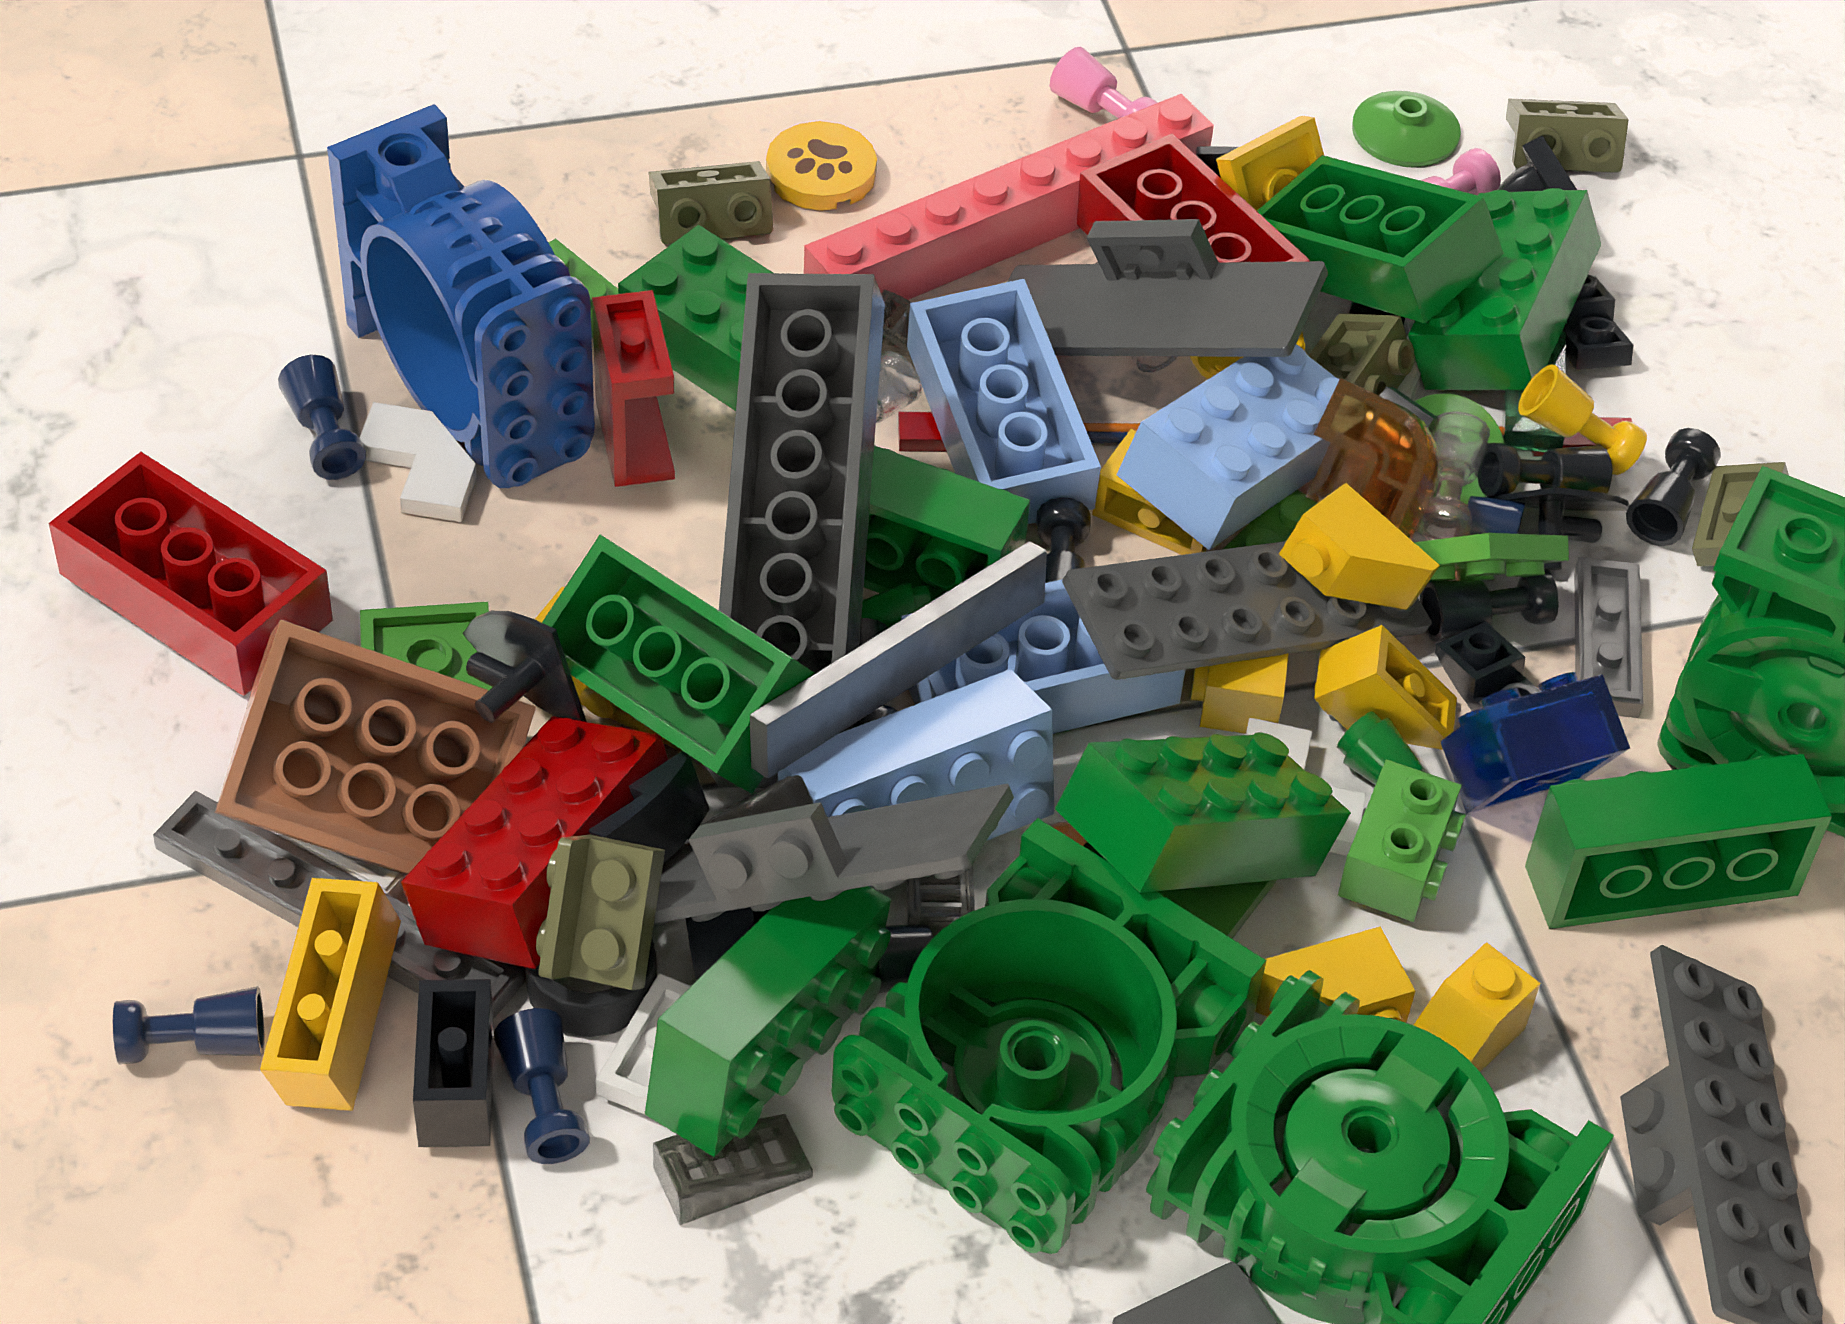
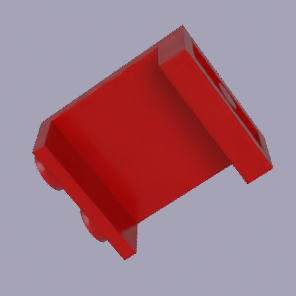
[592,290,675,487]

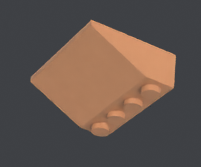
[215,620,536,875]

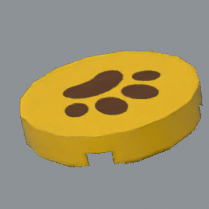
[766,121,877,211]

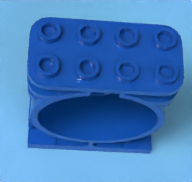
[327,104,595,489]

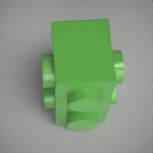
[1337,759,1466,922]

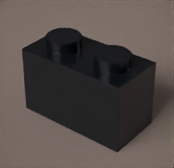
[413,979,495,1147]

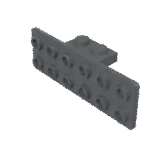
[1007,219,1328,357]
[1062,541,1432,680]
[653,784,1014,929]
[1620,945,1823,1324]

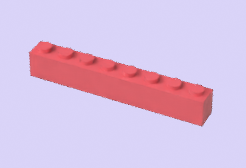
[803,94,1214,310]

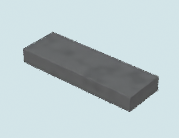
[1574,557,1643,718]

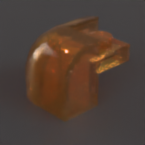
[1306,378,1441,540]

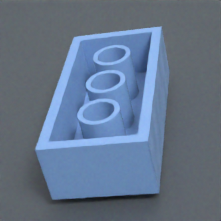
[907,279,1101,524]
[1116,344,1371,550]
[901,579,1185,734]
[778,669,1054,887]

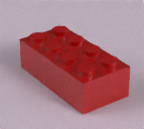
[1077,134,1310,263]
[48,451,333,696]
[401,716,668,969]

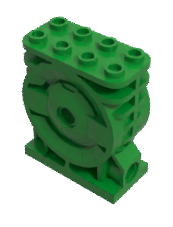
[1657,465,1845,838]
[831,818,1267,1254]
[1146,970,1614,1324]

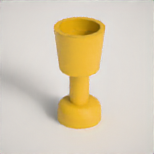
[1518,365,1647,475]

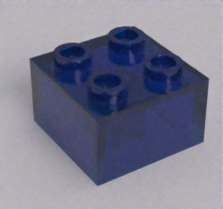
[1440,672,1630,814]

